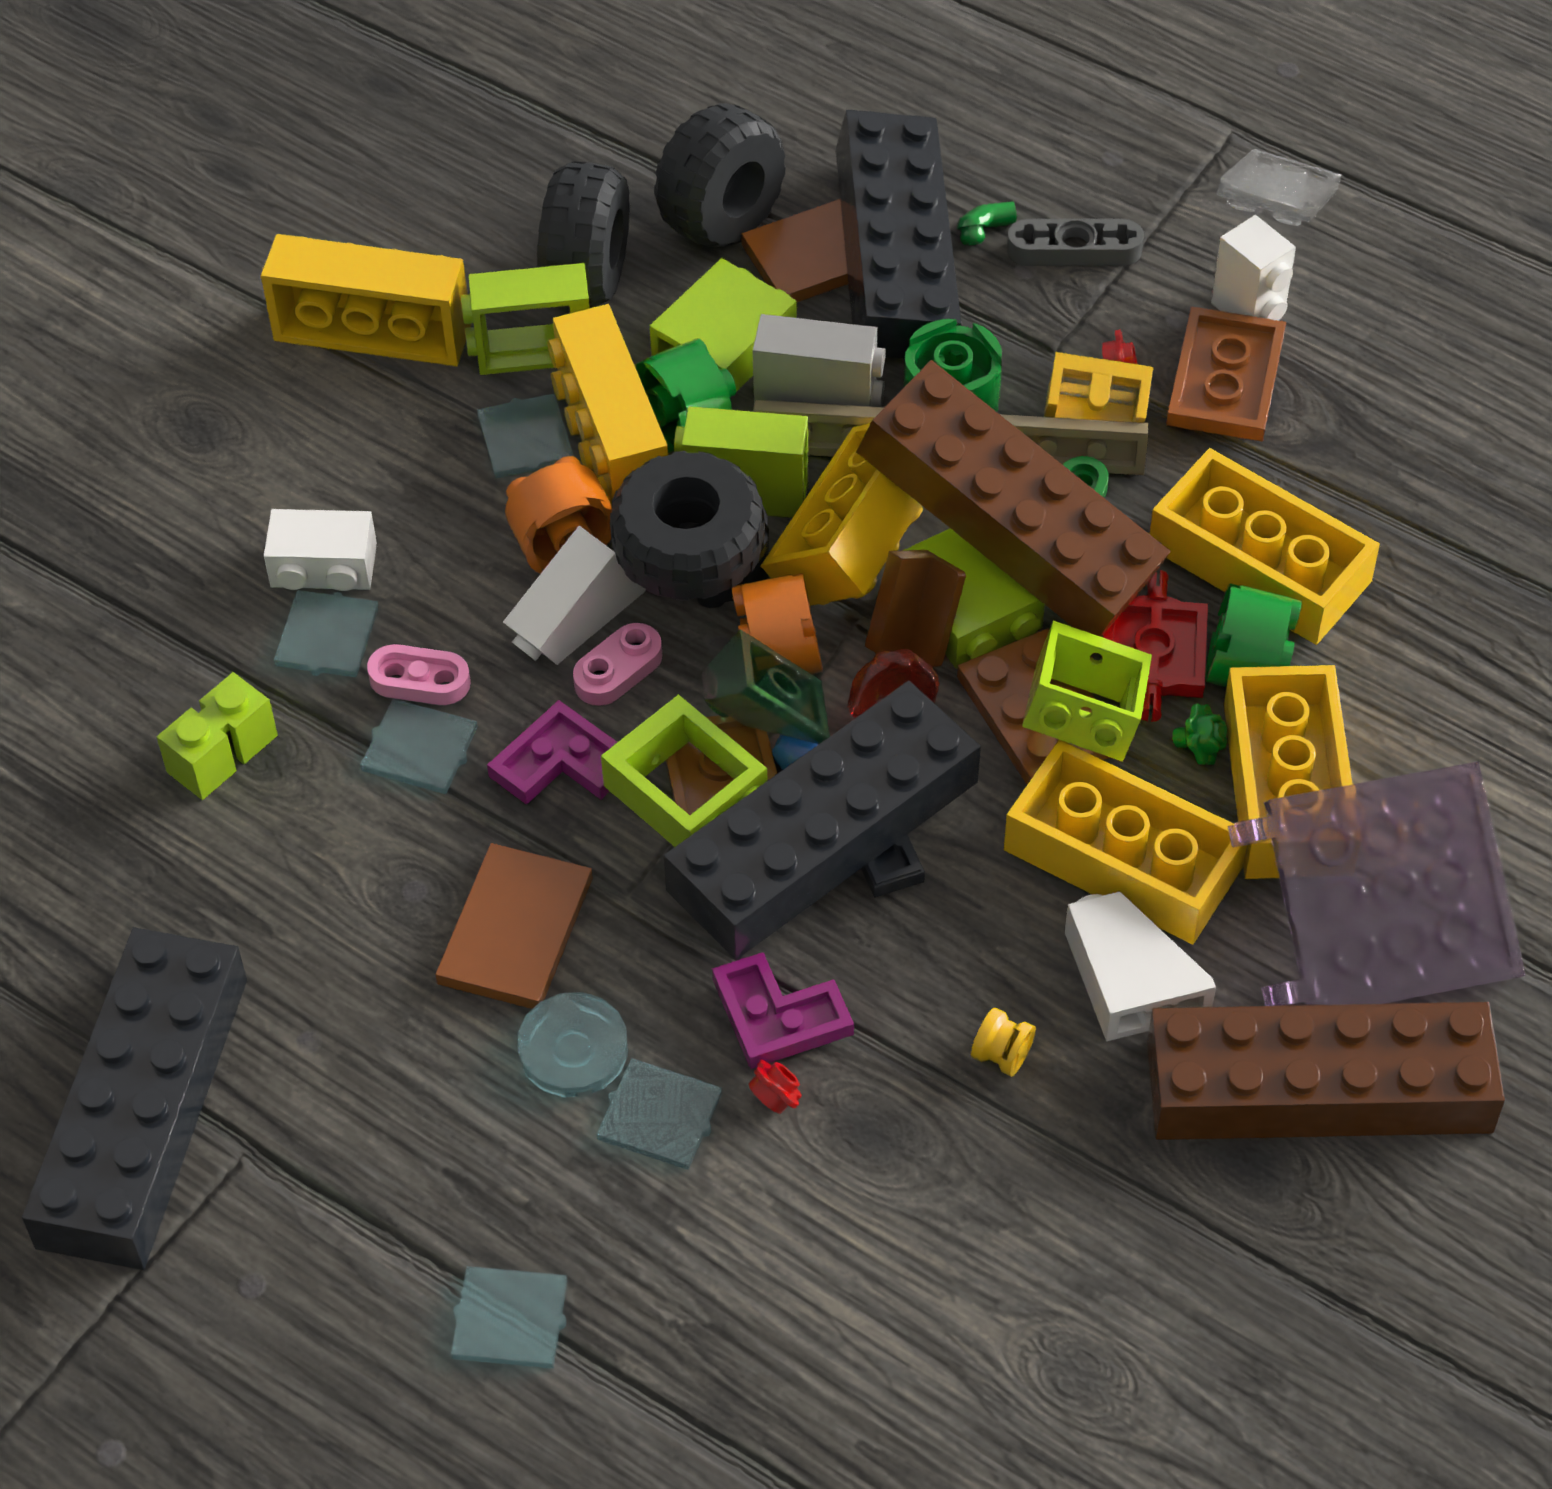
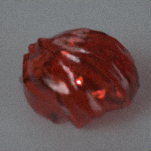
[847,649,940,718]

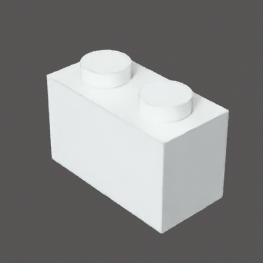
[1211,215,1296,321]
[264,509,377,591]

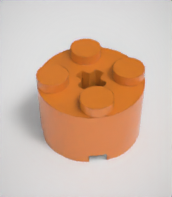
[505,456,612,573]
[732,573,823,687]

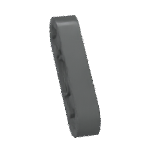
[1007,219,1144,266]

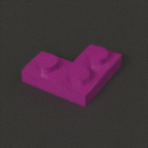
[487,700,617,805]
[712,952,854,1069]

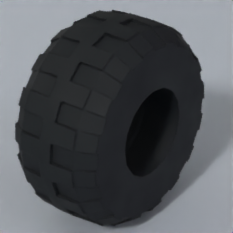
[654,103,786,248]
[537,161,630,307]
[610,451,765,601]

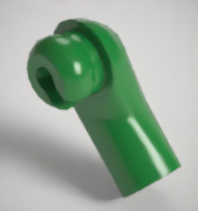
[957,201,1017,246]

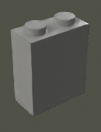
[753,314,885,407]

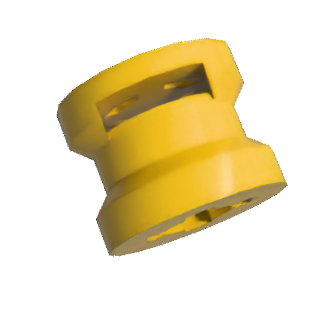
[971,1008,1036,1077]

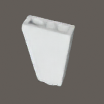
[503,526,646,665]
[1065,892,1216,1042]

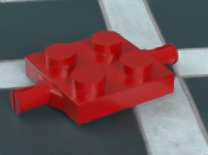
[1101,570,1208,722]

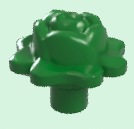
[1172,704,1228,765]

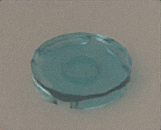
[518,992,628,1097]

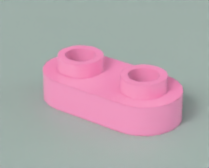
[573,623,662,706]
[367,644,471,705]

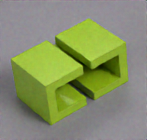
[156,672,278,801]

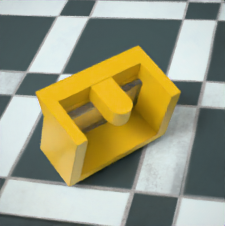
[1044,352,1153,423]

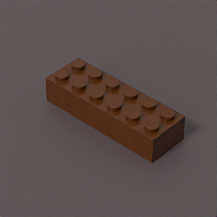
[856,360,1171,637]
[1147,1002,1505,1140]

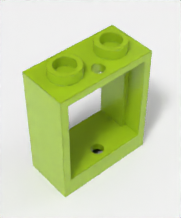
[461,263,590,375]
[1022,620,1152,762]
[601,694,768,847]

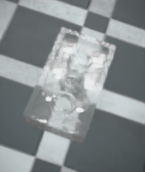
[1217,149,1341,226]

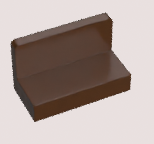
[865,550,966,667]

